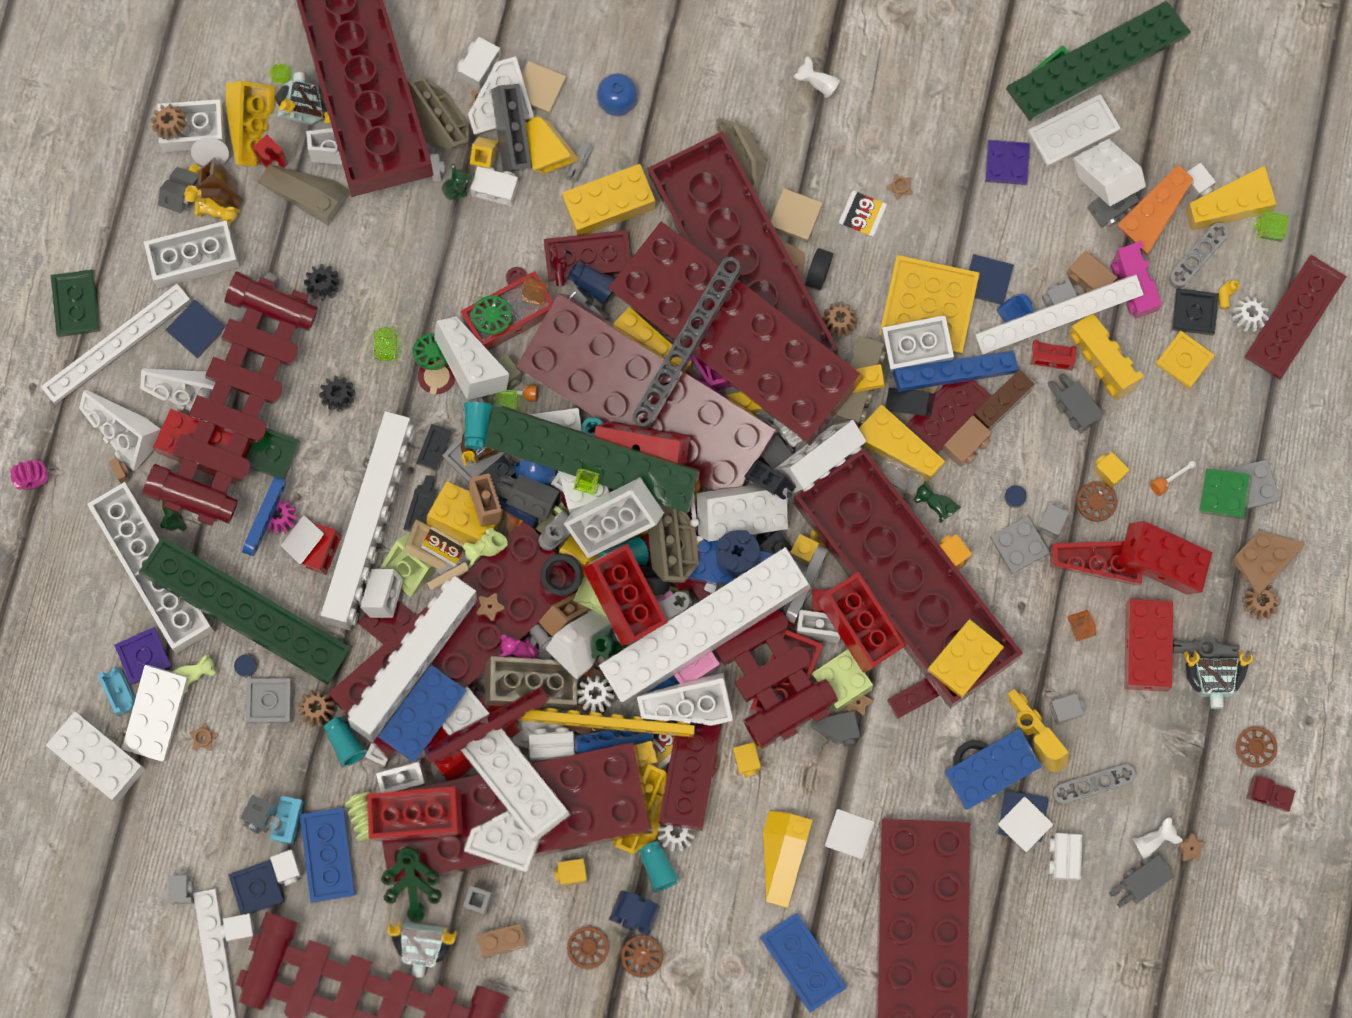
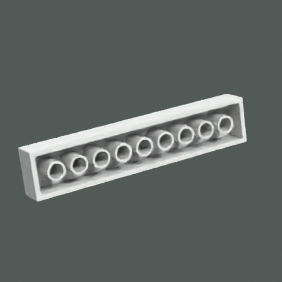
[321,411,416,631]
[599,547,811,706]

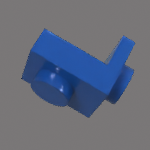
[996,293,1034,323]

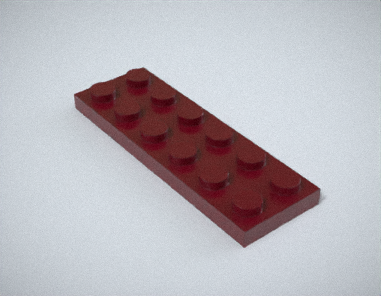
[1244,254,1347,380]
[659,723,722,831]

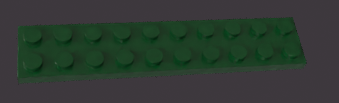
[1006,1,1191,122]
[484,404,700,513]
[139,537,351,685]

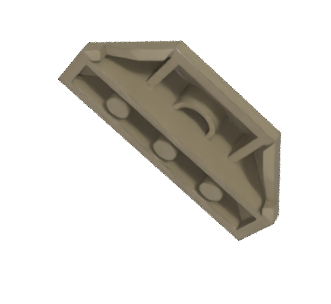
[407,76,469,149]
[716,118,768,194]
[648,504,699,583]

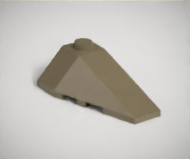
[258,165,350,226]

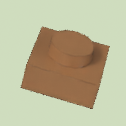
[109,458,130,484]

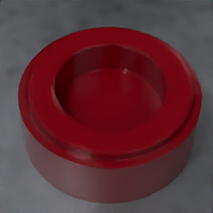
[506,267,527,285]

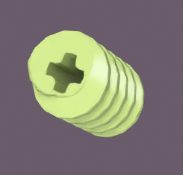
[345,792,371,841]

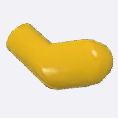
[1218,280,1240,310]

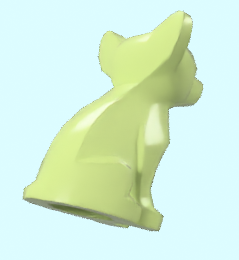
[462,528,508,569]
[172,654,216,693]

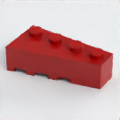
[1049,541,1142,586]

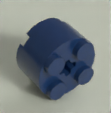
[716,530,760,579]
[608,890,661,936]

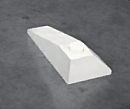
[140,368,231,412]
[79,390,161,471]
[546,610,612,680]
[637,673,733,725]

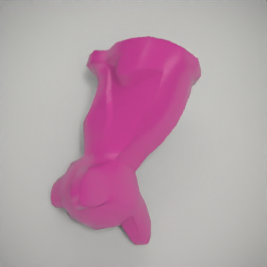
[498,634,539,659]

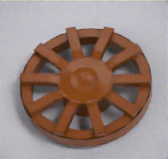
[1076,482,1117,522]
[1236,727,1277,768]
[567,927,609,969]
[621,935,663,978]

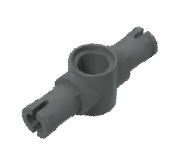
[1173,638,1240,659]

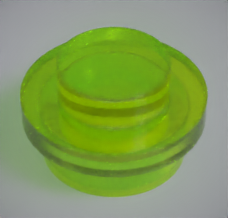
[270,64,291,84]

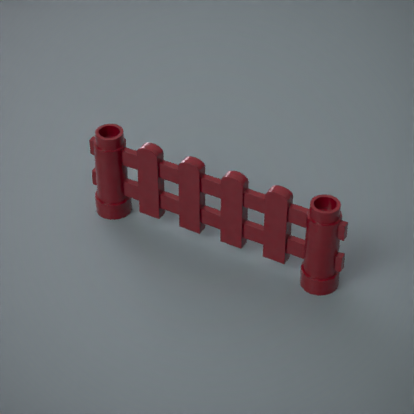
[142,271,318,526]
[640,502,838,750]
[235,911,510,1018]

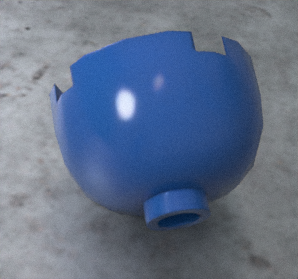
[596,73,638,117]
[514,460,557,485]

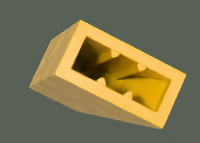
[525,117,579,175]

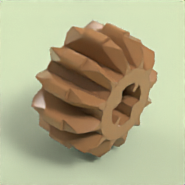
[151,103,187,140]
[822,301,858,339]
[1242,586,1280,621]
[298,690,335,727]

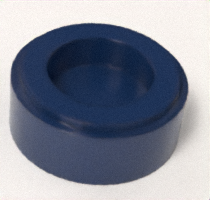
[1004,485,1027,508]
[234,655,257,678]

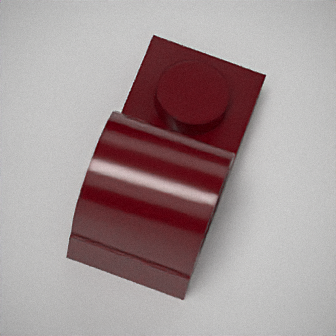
[1246,776,1296,812]

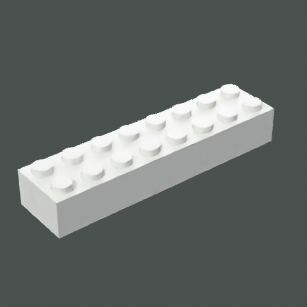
[87,482,214,654]
[348,576,477,742]

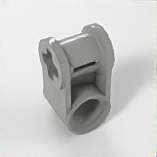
[538,511,571,551]
[658,592,693,622]

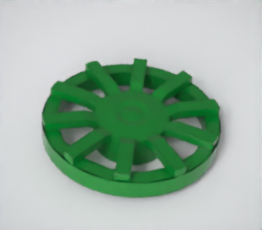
[472,295,512,335]
[413,333,448,370]

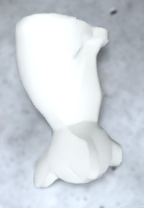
[794,57,840,99]
[1133,817,1183,859]

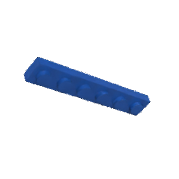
[893,351,1019,392]

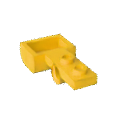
[1007,689,1069,773]

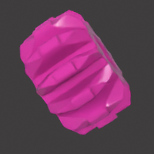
[10,459,48,491]
[267,498,297,535]

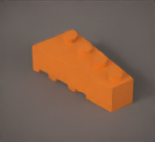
[1117,164,1194,257]

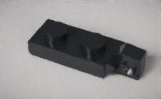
[403,475,437,532]

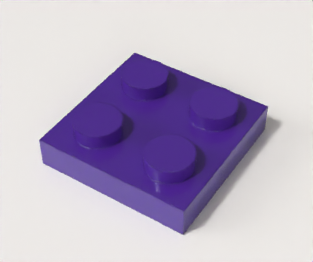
[985,140,1030,185]
[114,627,172,685]

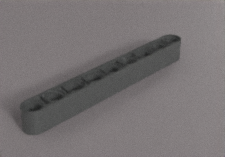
[632,257,741,429]

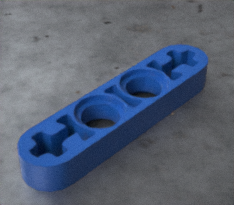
[242,476,287,557]
[575,730,654,753]

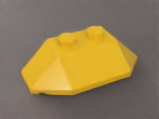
[613,763,667,854]

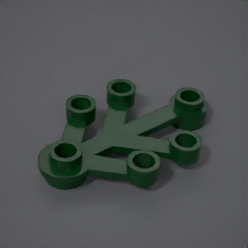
[381,846,442,923]

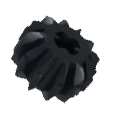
[304,264,340,301]
[319,375,356,412]

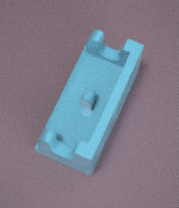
[97,667,135,717]
[269,796,304,846]

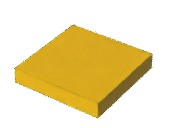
[1155,331,1215,390]

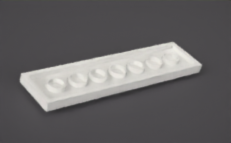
[441,687,570,842]

